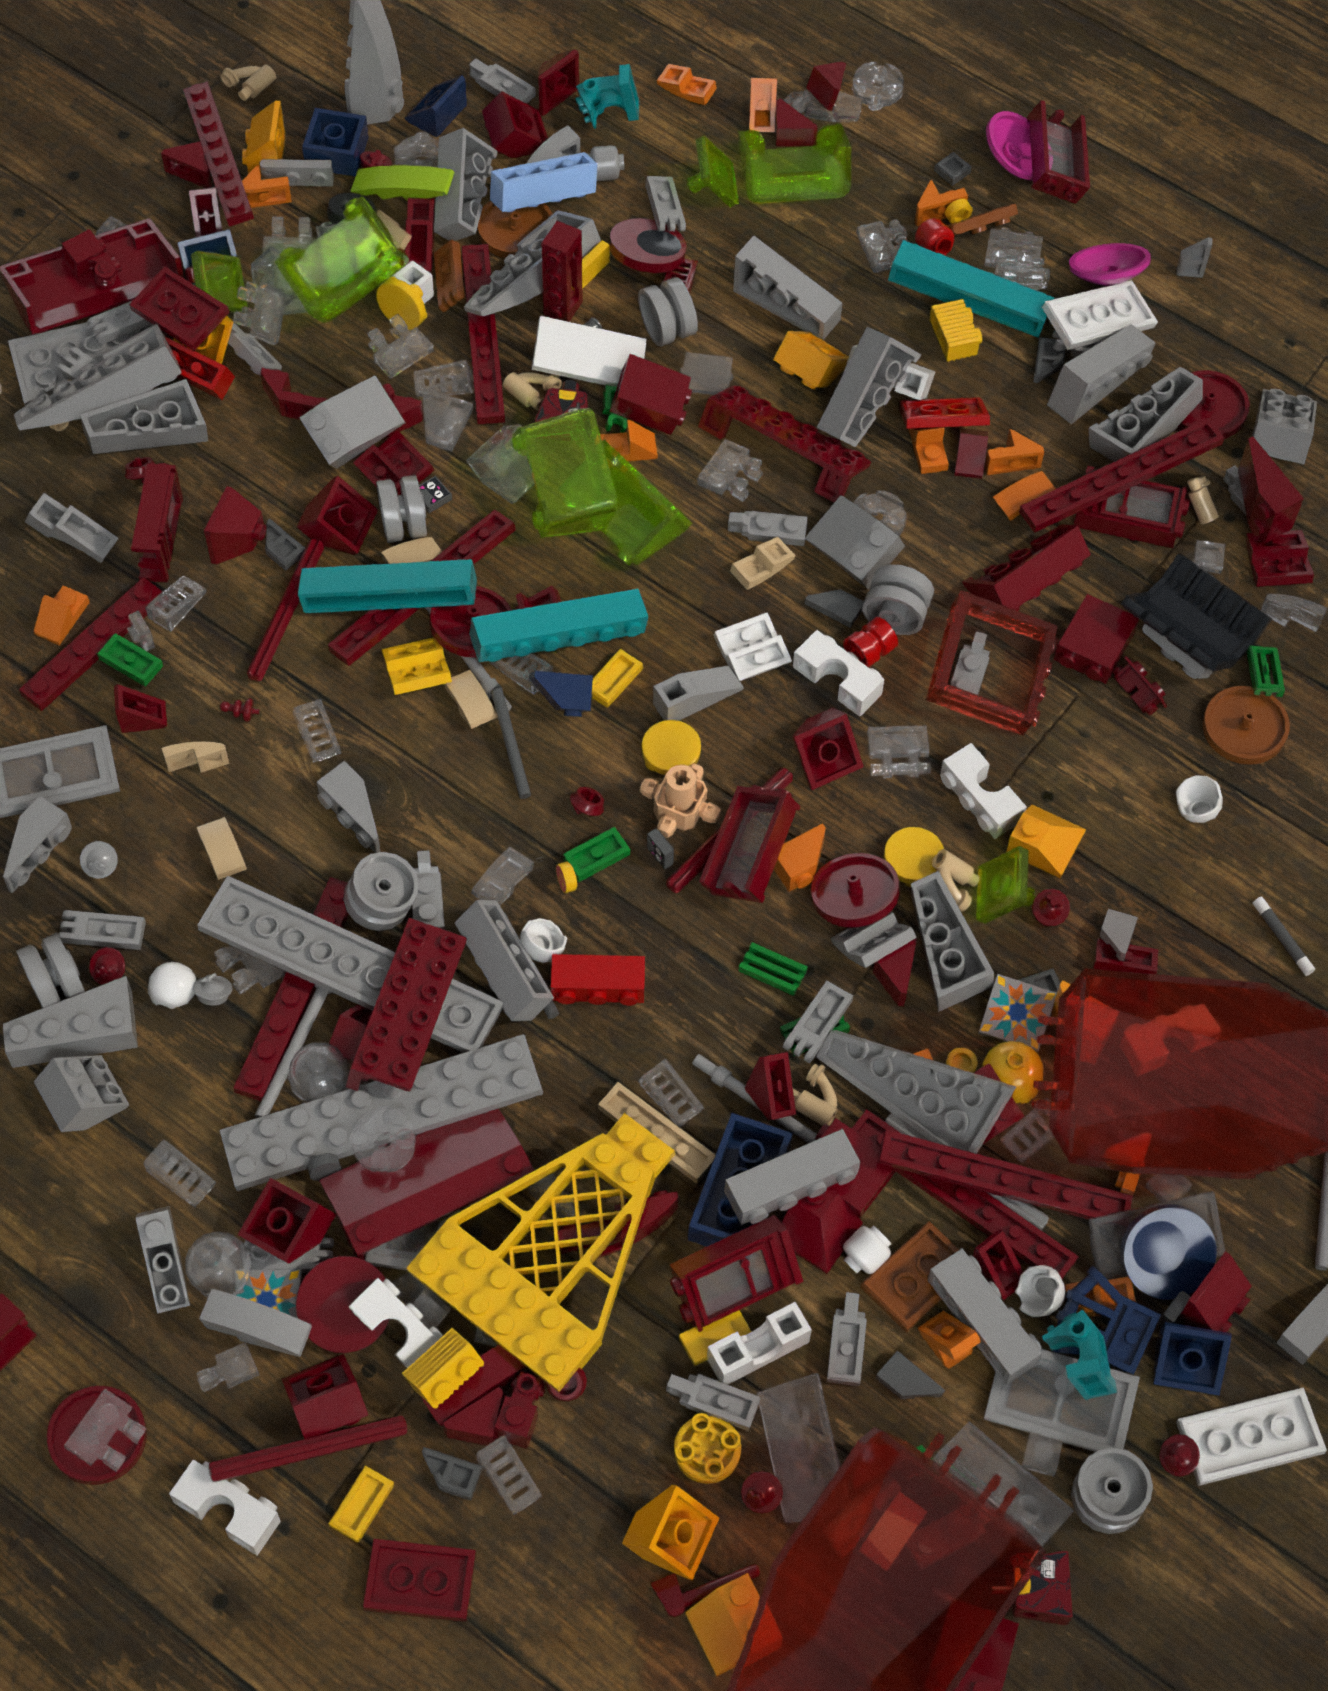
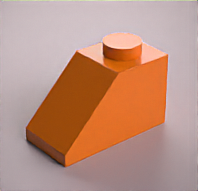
[773,823,826,892]

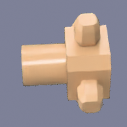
[640,763,721,838]

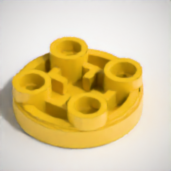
[376,277,427,330]
[642,720,701,775]
[883,827,944,888]
[674,1413,741,1484]

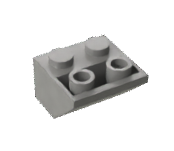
[34,1055,129,1132]

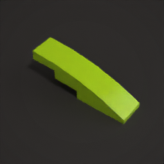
[351,165,455,201]

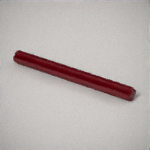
[247,538,324,682]
[666,767,793,893]
[208,1416,407,1482]

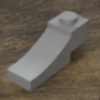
[25,493,118,563]

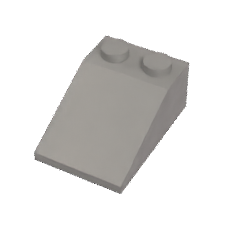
[300,376,406,469]
[805,495,905,589]

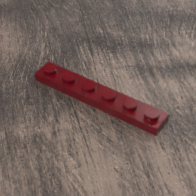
[19,577,165,711]

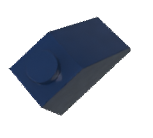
[529,671,593,717]

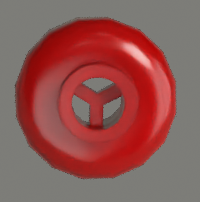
[915,218,954,255]

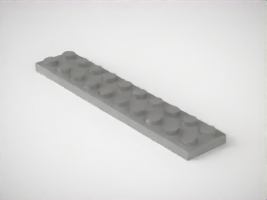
[197,876,504,1053]
[220,1034,543,1191]

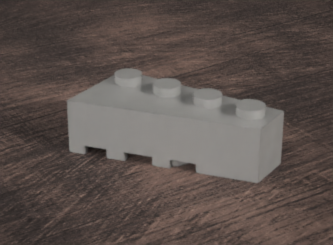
[434,128,498,241]
[733,236,842,340]
[1047,324,1156,424]
[817,327,921,447]
[1089,367,1203,462]
[80,379,208,454]
[911,871,994,1012]
[3,976,138,1068]

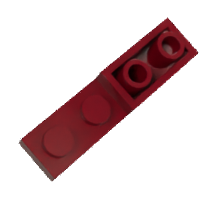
[554,1191,679,1258]

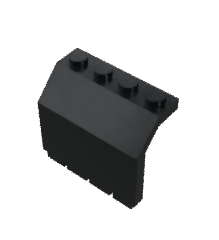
[1121,553,1272,671]

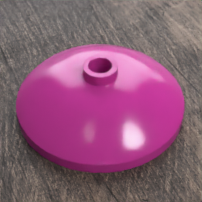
[986,111,1052,180]
[1069,243,1151,287]

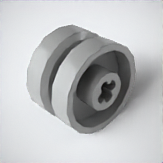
[638,277,698,347]
[376,474,427,543]
[862,564,934,635]
[344,852,419,931]
[16,932,85,1008]
[1071,1447,1153,1534]

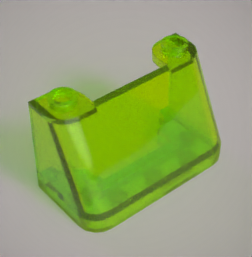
[738,124,851,204]
[274,196,409,323]
[512,408,617,538]
[558,440,693,566]

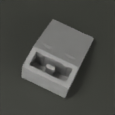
[1252,389,1317,464]

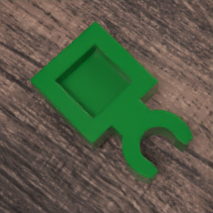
[602,385,628,433]

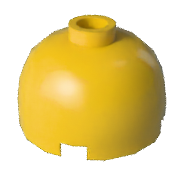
[981,1041,1044,1104]

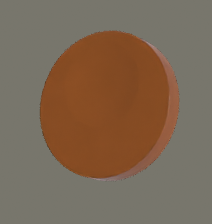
[477,200,553,258]
[1203,686,1290,765]

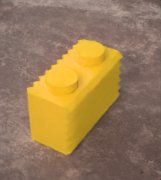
[929,299,982,362]
[402,1328,484,1408]

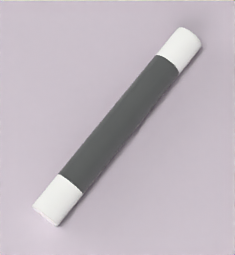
[1252,897,1315,976]

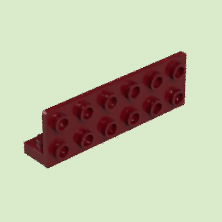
[698,386,871,503]
[346,918,467,1092]

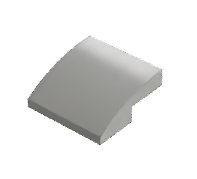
[830,912,916,968]

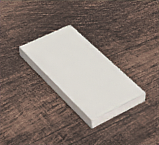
[1042,280,1158,350]
[531,316,647,387]
[1176,1388,1327,1486]

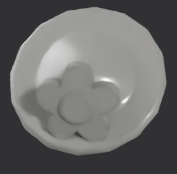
[80,841,118,879]
[193,973,232,1006]

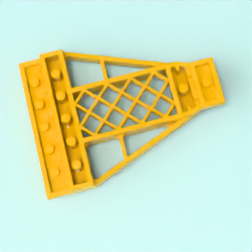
[406,1113,675,1392]

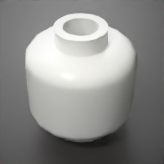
[843,1225,891,1274]

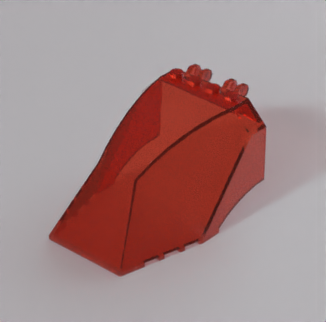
[1032,968,1328,1179]
[727,1427,1046,1691]

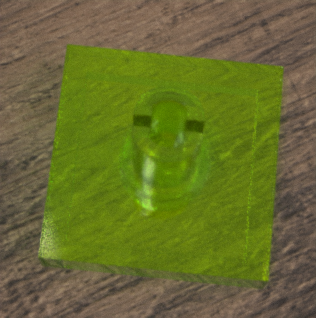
[687,135,739,207]
[191,251,248,313]
[976,846,1035,923]

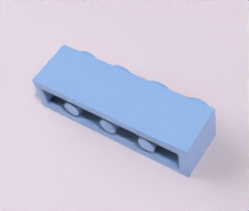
[490,152,597,212]

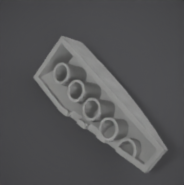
[344,0,404,125]
[464,210,601,316]
[14,324,182,430]

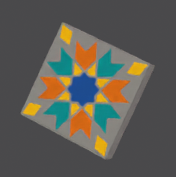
[978,974,1057,1053]
[234,1269,302,1318]

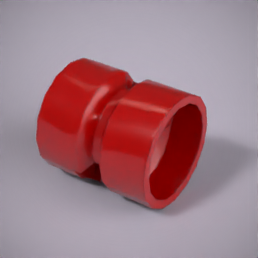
[843,617,899,668]

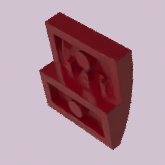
[353,431,435,496]
[1246,530,1314,587]
[1090,939,1159,1010]

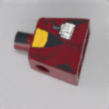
[535,380,588,445]
[991,1551,1073,1625]

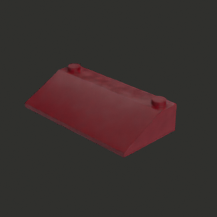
[0,218,184,335]
[319,1108,535,1260]

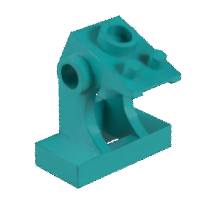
[575,64,639,129]
[1042,1310,1117,1400]

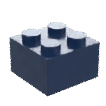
[302,108,369,177]

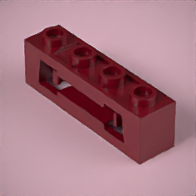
[541,221,583,322]

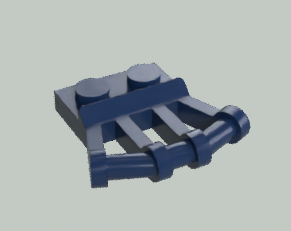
[1052,1266,1161,1375]

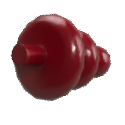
[220,698,260,722]

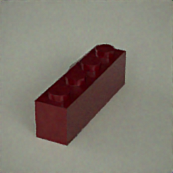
[962,524,1091,616]

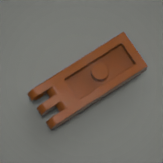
[947,203,1019,235]
[434,239,465,312]

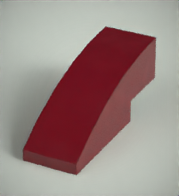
[404,198,435,273]
[421,1345,528,1426]

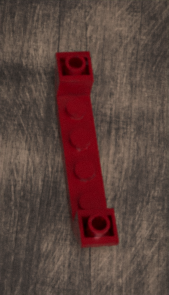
[260,368,423,438]

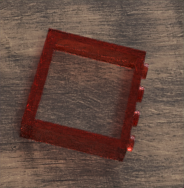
[925,590,1059,736]

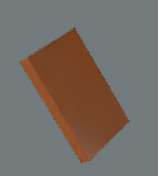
[860,1221,959,1333]

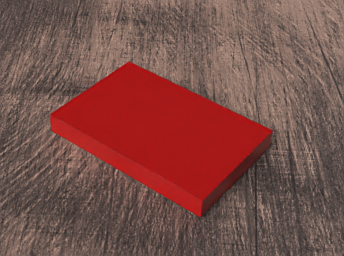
[899,397,990,429]

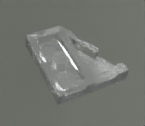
[422,388,473,452]

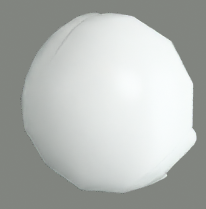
[1176,775,1223,823]
[520,918,567,963]
[147,962,197,1009]
[1015,1265,1065,1317]

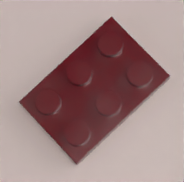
[129,266,230,351]
[363,1539,476,1622]

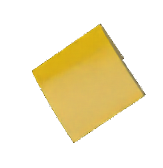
[382,637,452,695]

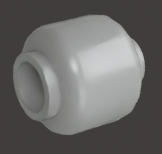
[588,145,625,181]

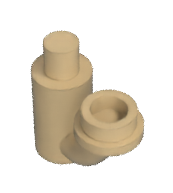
[220,65,277,101]
[503,372,562,410]
[1187,475,1219,525]
[932,849,980,912]
[793,1064,838,1126]

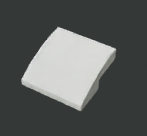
[713,613,792,681]

